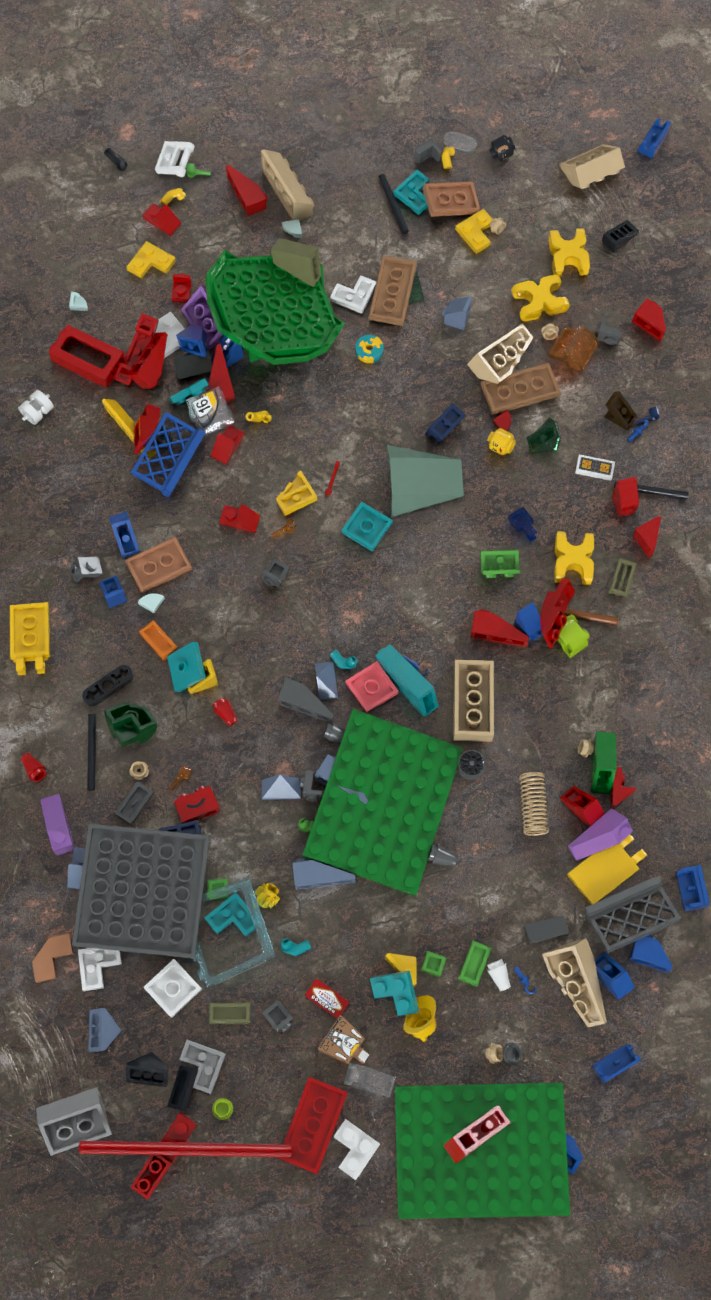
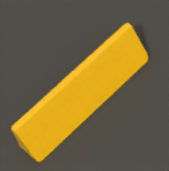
[102,399,156,459]

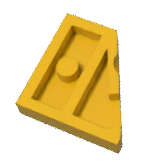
[276,471,318,516]

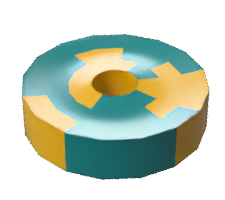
[355,335,384,363]

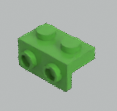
[480,550,520,578]

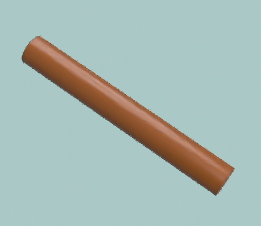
[564,609,618,625]

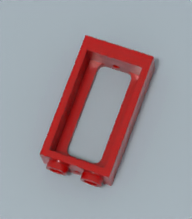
[49,324,125,388]

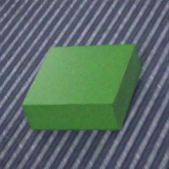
[208,878,229,901]
[421,951,447,978]

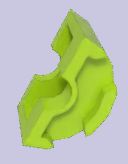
[557,614,590,658]

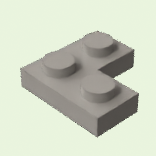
[179,1040,226,1094]

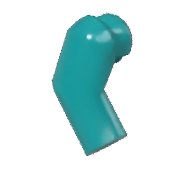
[330,650,358,669]

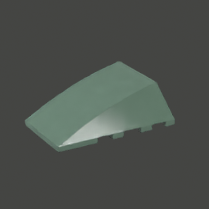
[387,445,464,518]

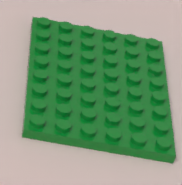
[302,709,463,896]
[395,1083,570,1219]

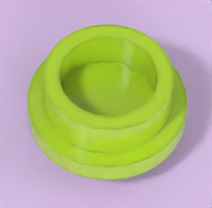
[212,1098,233,1120]

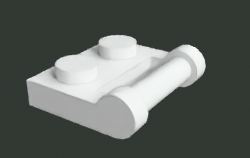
[155,141,195,177]

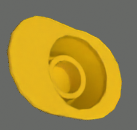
[403,995,436,1042]

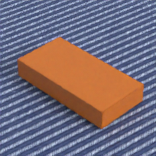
[139,620,178,661]

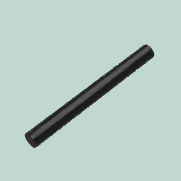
[379,174,409,234]
[614,481,689,499]
[87,714,96,791]

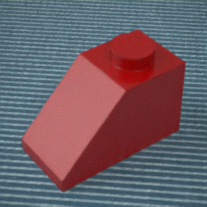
[632,298,666,341]
[612,476,639,516]
[560,785,605,827]

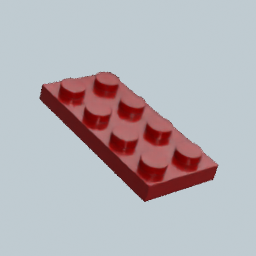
[278,1077,348,1174]

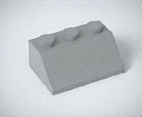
[36,1087,112,1155]

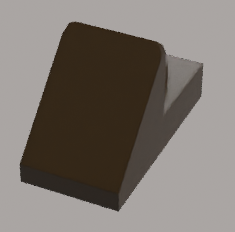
[604,391,638,430]

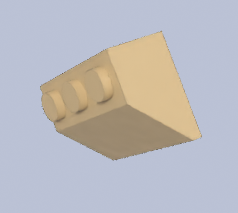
[560,144,625,189]

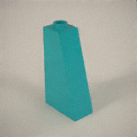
[375,644,439,718]

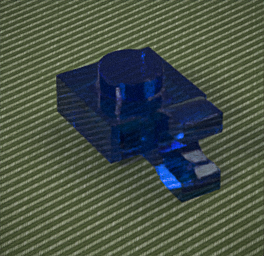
[508,507,537,542]

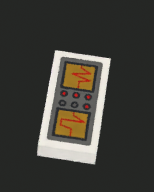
[575,454,615,481]

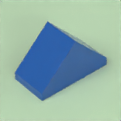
[99,575,127,608]

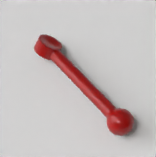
[325,461,340,495]

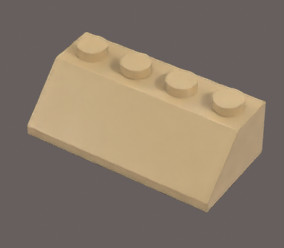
[261,149,314,221]

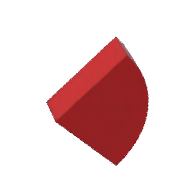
[492,410,511,431]

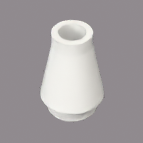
[487,959,511,991]

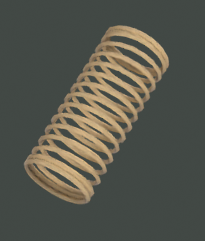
[519,772,549,836]

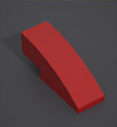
[134,404,161,454]

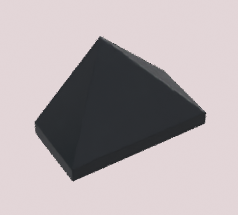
[126,1052,169,1087]

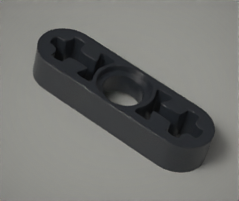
[82,665,133,706]

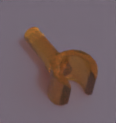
[271,519,297,538]
[169,766,192,790]

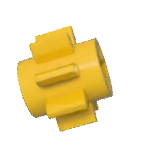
[254,883,280,908]

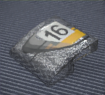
[186,387,235,435]

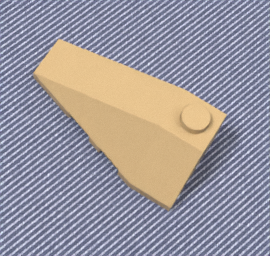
[467,323,533,384]
[542,938,607,1027]

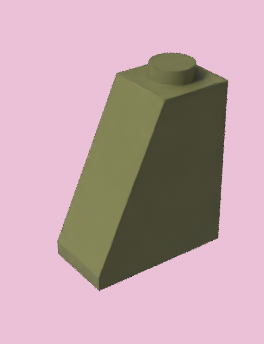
[271,238,321,287]

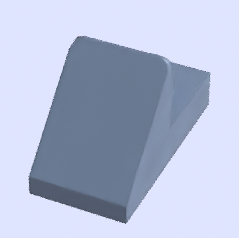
[67,847,85,890]

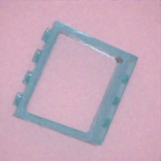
[193,877,275,988]

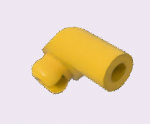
[160,188,186,206]
[246,410,272,423]

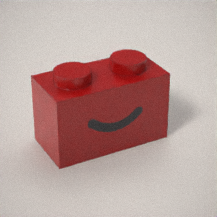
[173,786,221,823]

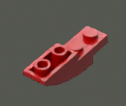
[540,578,575,648]
[130,1112,198,1200]

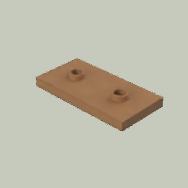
[369,255,417,326]
[480,363,561,415]

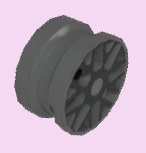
[457,750,486,780]

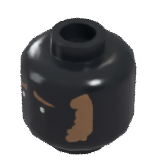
[489,135,516,161]

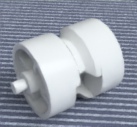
[18,390,54,425]

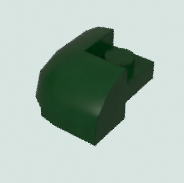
[104,702,157,747]

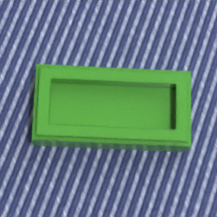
[458,941,492,987]

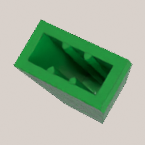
[590,731,617,794]

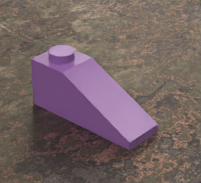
[40,794,75,856]
[568,808,633,860]

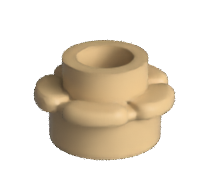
[490,218,506,234]
[541,324,559,340]
[578,739,594,758]
[129,761,149,780]
[486,1043,503,1064]

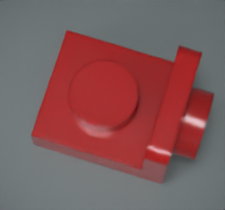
[171,273,192,303]

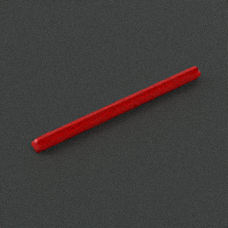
[78,1141,293,1157]

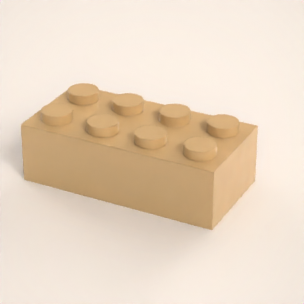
[453,660,494,742]

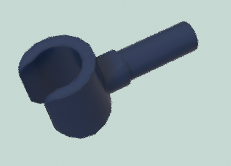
[636,406,660,425]

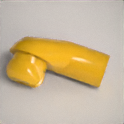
[441,146,455,170]

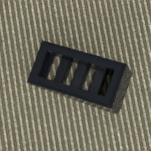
[602,220,639,252]

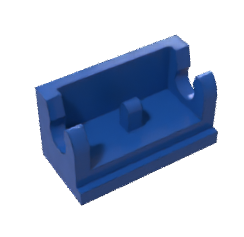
[637,118,671,158]
[676,865,710,911]
[592,1044,641,1084]

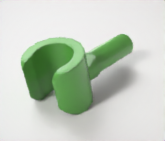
[186,163,211,178]

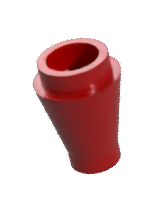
[212,697,238,727]
[20,753,47,782]

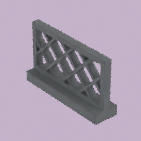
[585,876,681,953]

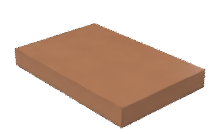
[423,182,481,217]
[125,536,192,594]

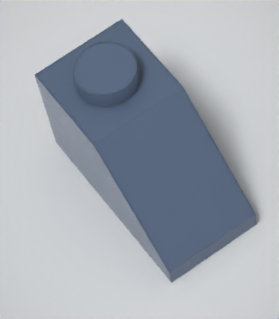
[442,296,472,331]

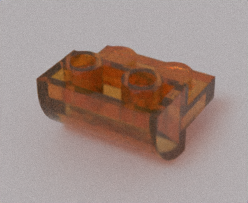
[548,326,599,371]

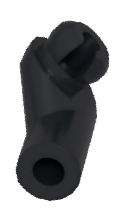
[104,148,127,171]

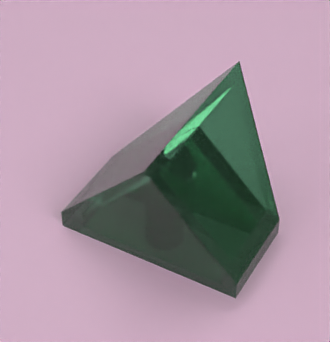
[527,418,561,454]

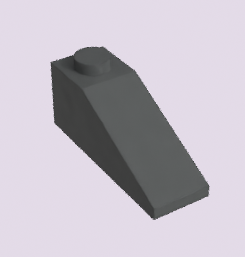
[278,678,334,724]

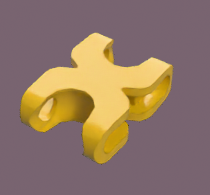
[549,228,590,277]
[511,275,570,321]
[554,531,594,585]

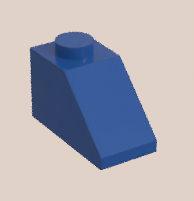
[176,325,208,357]
[109,511,140,558]
[513,602,542,641]
[629,935,673,973]
[594,952,635,1000]

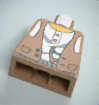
[318,1015,370,1065]

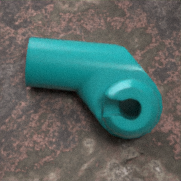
[280,938,311,956]

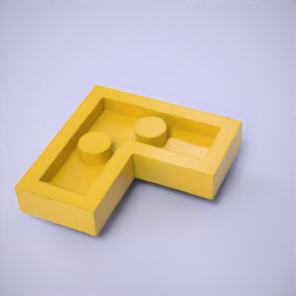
[455,208,493,254]
[127,241,176,279]

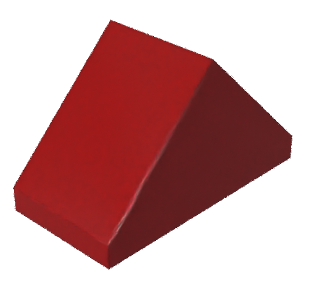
[633,516,661,557]

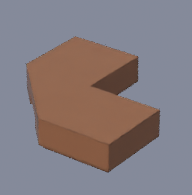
[32,933,74,983]

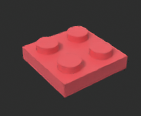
[345,661,399,713]

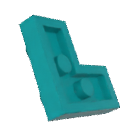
[393,170,430,215]
[168,379,208,405]
[204,892,261,937]
[370,971,419,1016]

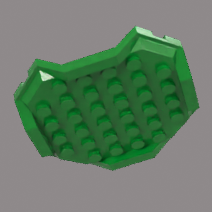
[205,249,345,365]

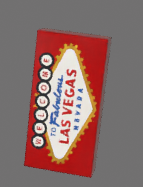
[305,978,350,1019]

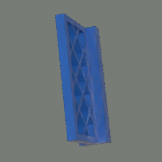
[130,412,205,498]

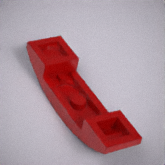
[113,313,159,386]

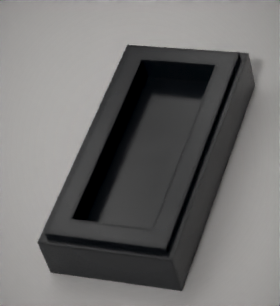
[167,1066,198,1112]

